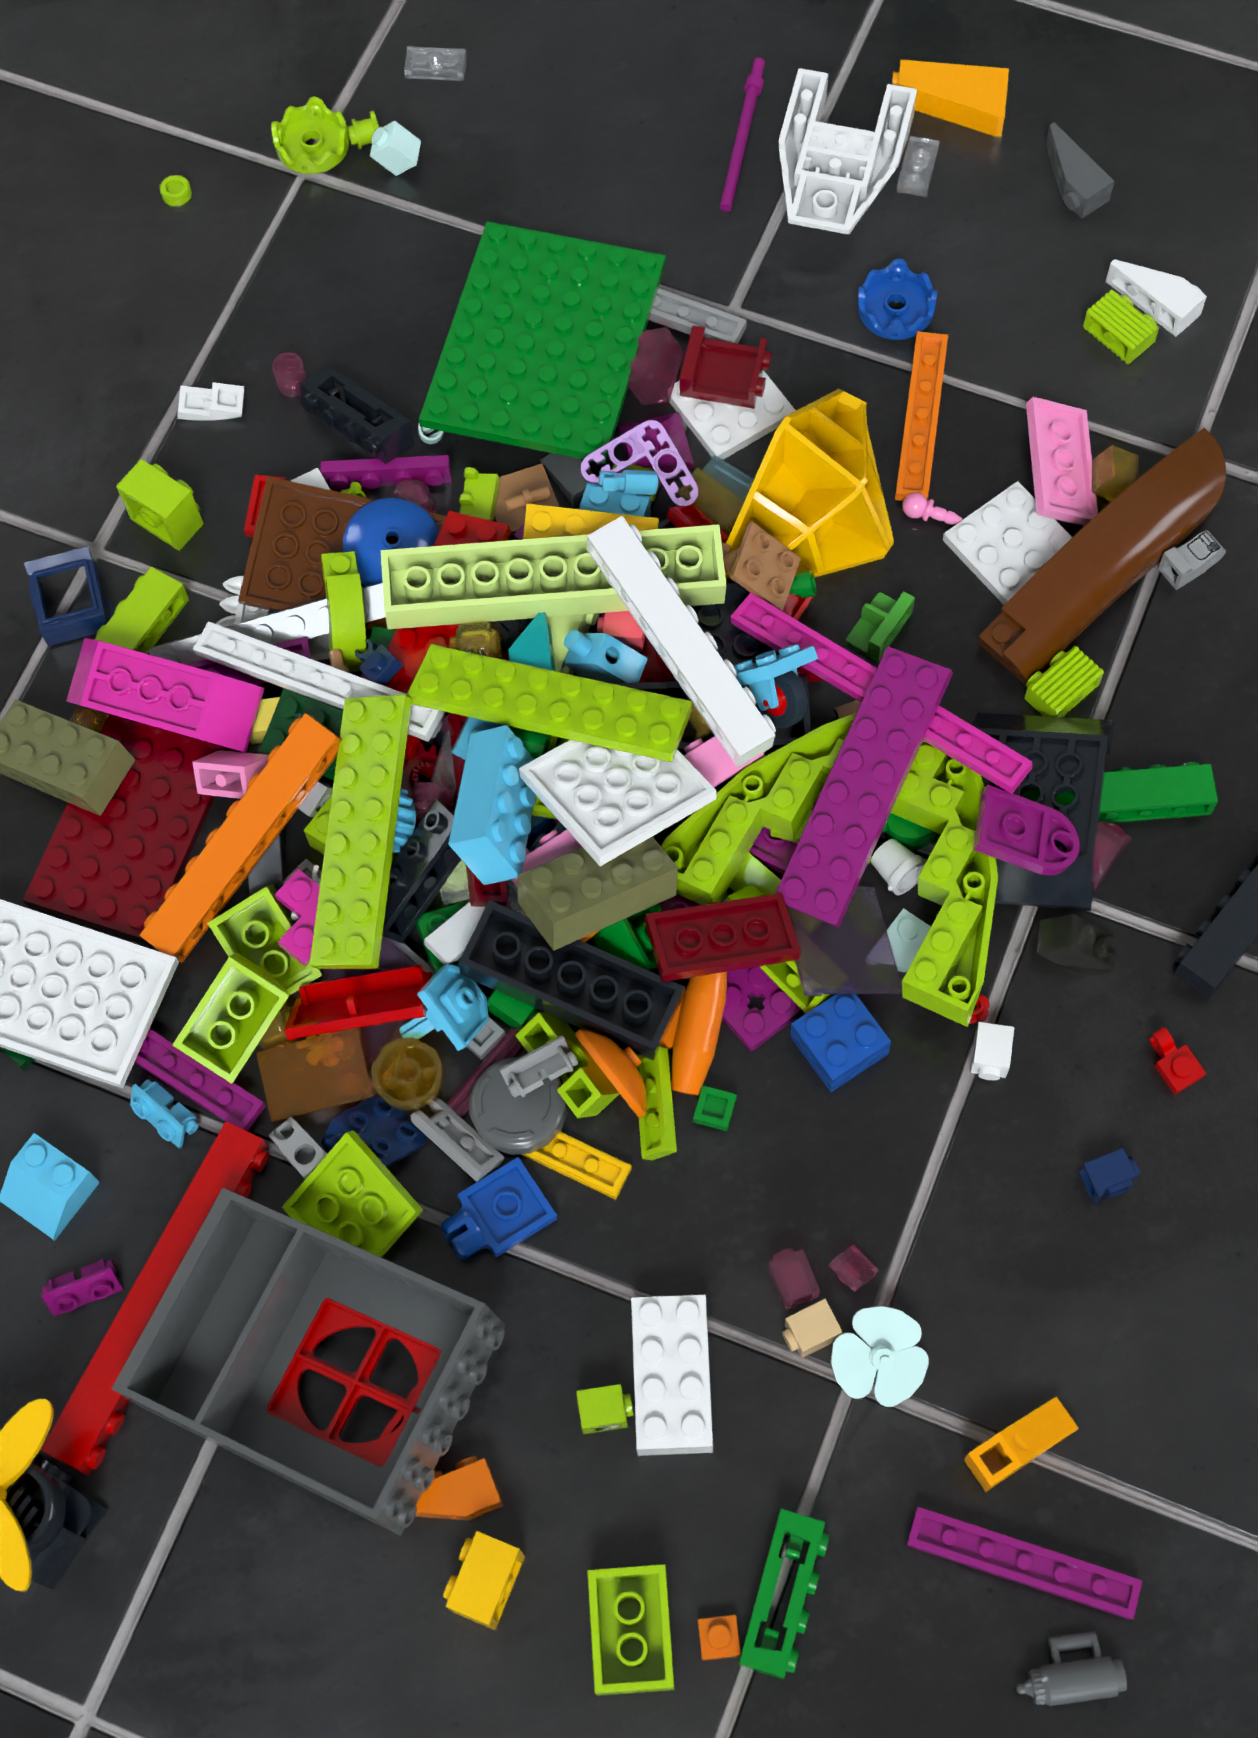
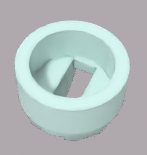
[418,423,444,445]

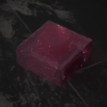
[828,1244,879,1292]

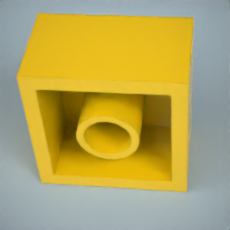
[443,1531,525,1630]

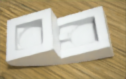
[177,383,244,420]

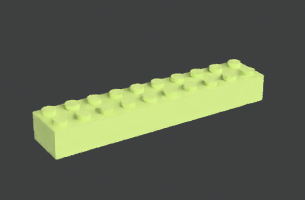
[381,525,726,629]

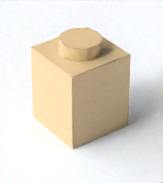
[782,1299,843,1359]

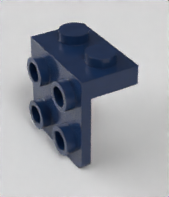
[321,1091,427,1168]

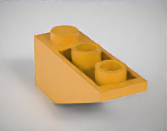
[964,1396,1079,1492]

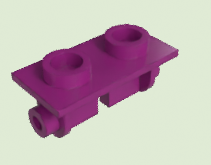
[41,1258,123,1317]

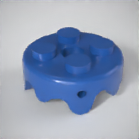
[857,259,937,340]

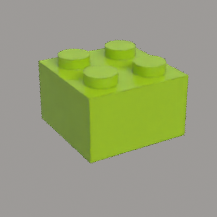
[116,459,204,551]

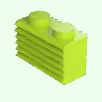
[1083,289,1159,364]
[1024,646,1104,717]

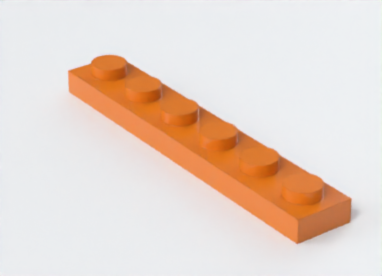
[895,331,948,501]

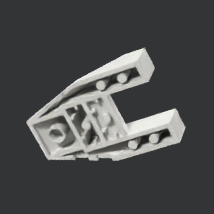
[779,68,917,234]

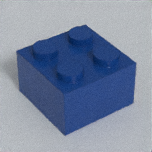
[790,986,891,1092]

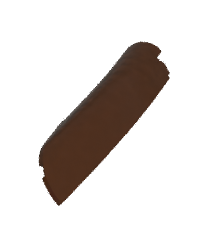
[978,428,1226,685]

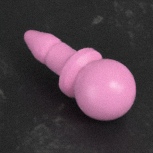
[902,492,963,524]

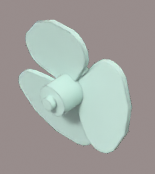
[831,1306,929,1407]

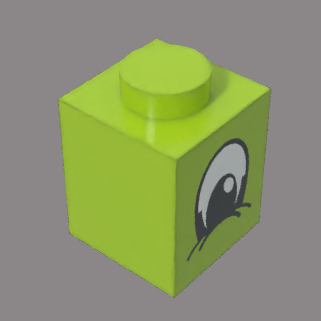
[576,1384,634,1434]

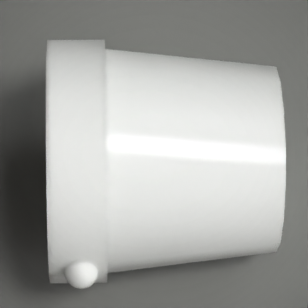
[871,839,927,895]

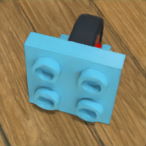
[733,644,818,728]

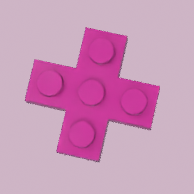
[275,869,320,967]

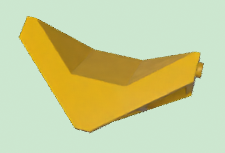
[725,389,894,583]

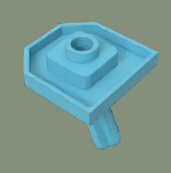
[399,964,489,1051]

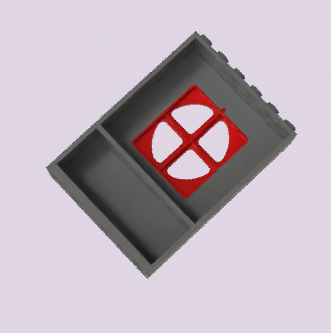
[112,1188,506,1536]

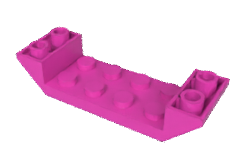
[66,638,264,753]

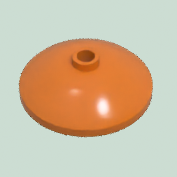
[574,1029,647,1119]

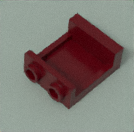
[680,325,772,409]

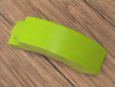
[321,551,366,672]

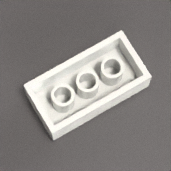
[631,1295,713,1456]

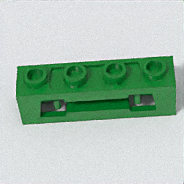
[739,1509,830,1680]

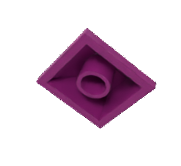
[618,412,694,473]

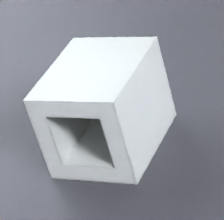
[970,1022,1014,1080]

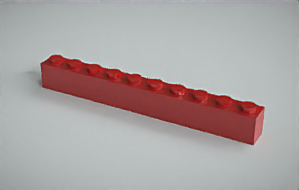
[40,1121,269,1475]

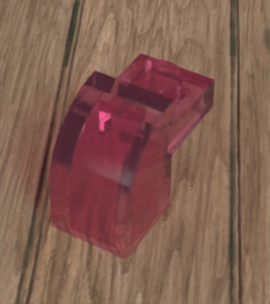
[1093,820,1132,891]

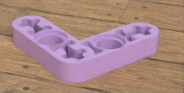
[581,420,698,506]

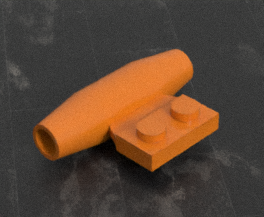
[660,972,727,1096]

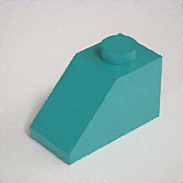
[508,612,556,671]

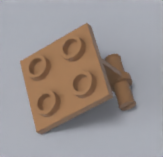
[494,463,559,536]
[722,521,801,611]

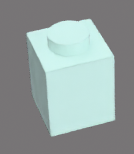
[370,121,421,176]

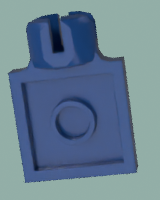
[441,1157,557,1259]

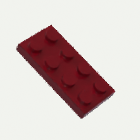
[644,893,801,982]

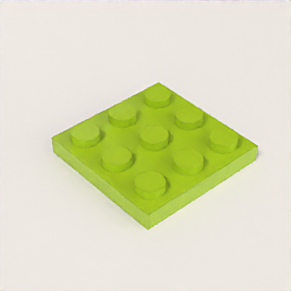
[282,1131,423,1257]

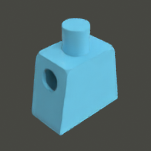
[564,630,647,684]

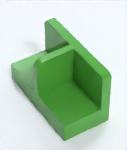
[846,591,915,662]

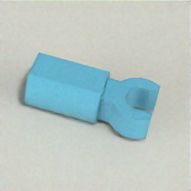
[599,470,658,495]

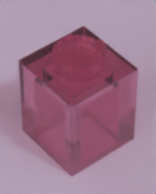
[768,1248,820,1311]

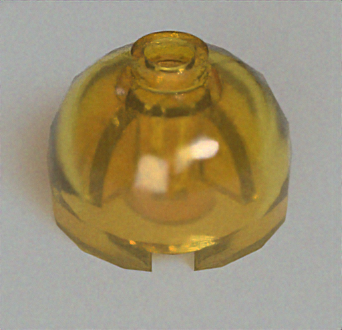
[371,1037,444,1111]

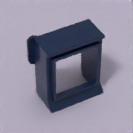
[24,546,115,646]

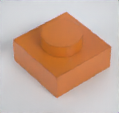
[698,1615,741,1661]

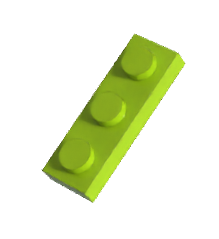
[636,1047,677,1161]

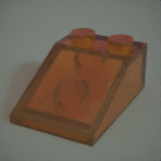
[256,1028,375,1122]

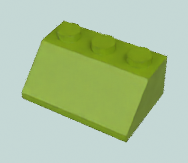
[172,952,290,1084]

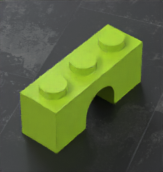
[515,1012,620,1118]

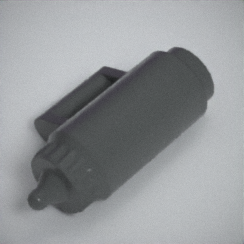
[1016,1631,1127,1706]

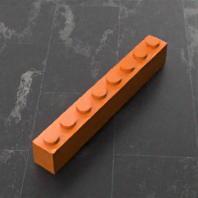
[140,713,342,963]

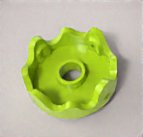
[271,97,349,174]

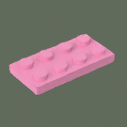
[1026,397,1098,526]

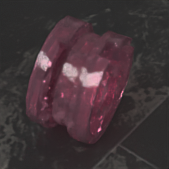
[411,782,458,825]

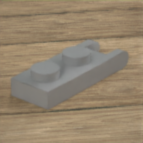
[411,1098,504,1182]

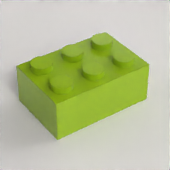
[588,1564,675,1696]

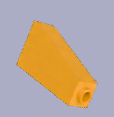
[892,60,1009,137]

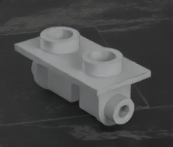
[499,1035,578,1098]

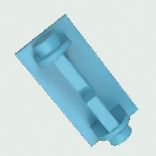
[130,1080,199,1149]

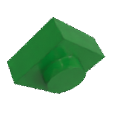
[693,1085,737,1132]

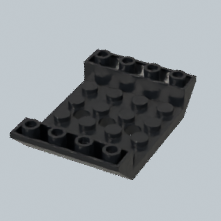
[971,713,1114,911]

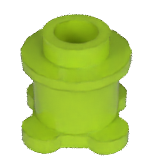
[347,110,379,150]

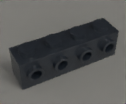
[382,799,461,943]

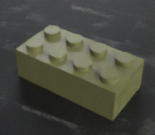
[0,699,135,816]
[517,836,678,951]

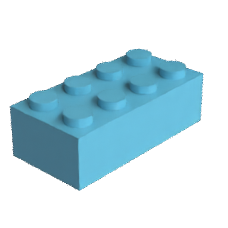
[449,725,536,885]

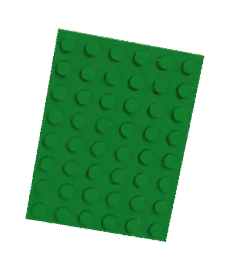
[419,221,666,464]

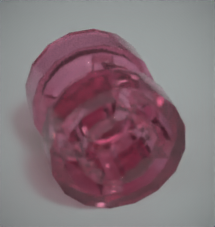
[272,352,307,396]

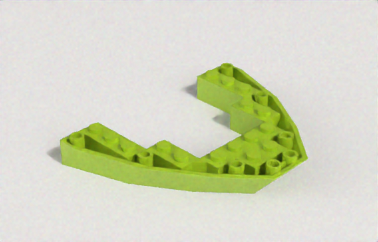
[661,713,998,1027]

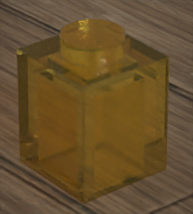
[1092,445,1138,501]

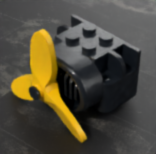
[0,1399,108,1592]

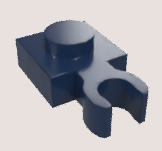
[355,639,404,686]

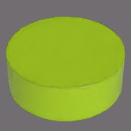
[160,175,192,206]

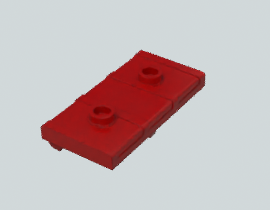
[284,964,433,1040]

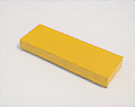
[521,1132,632,1200]

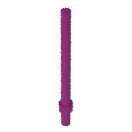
[720,58,765,212]

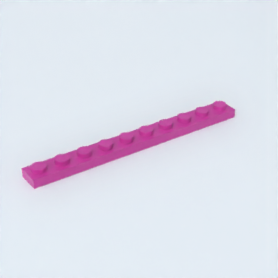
[730,593,1033,794]

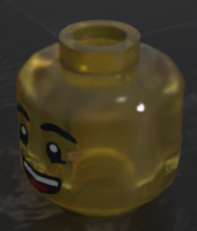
[450,622,501,658]

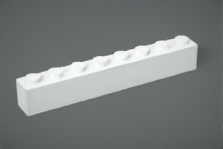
[587,516,776,768]

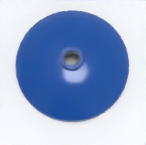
[343,498,439,587]

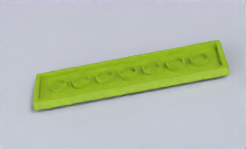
[407,644,692,763]
[309,694,412,969]

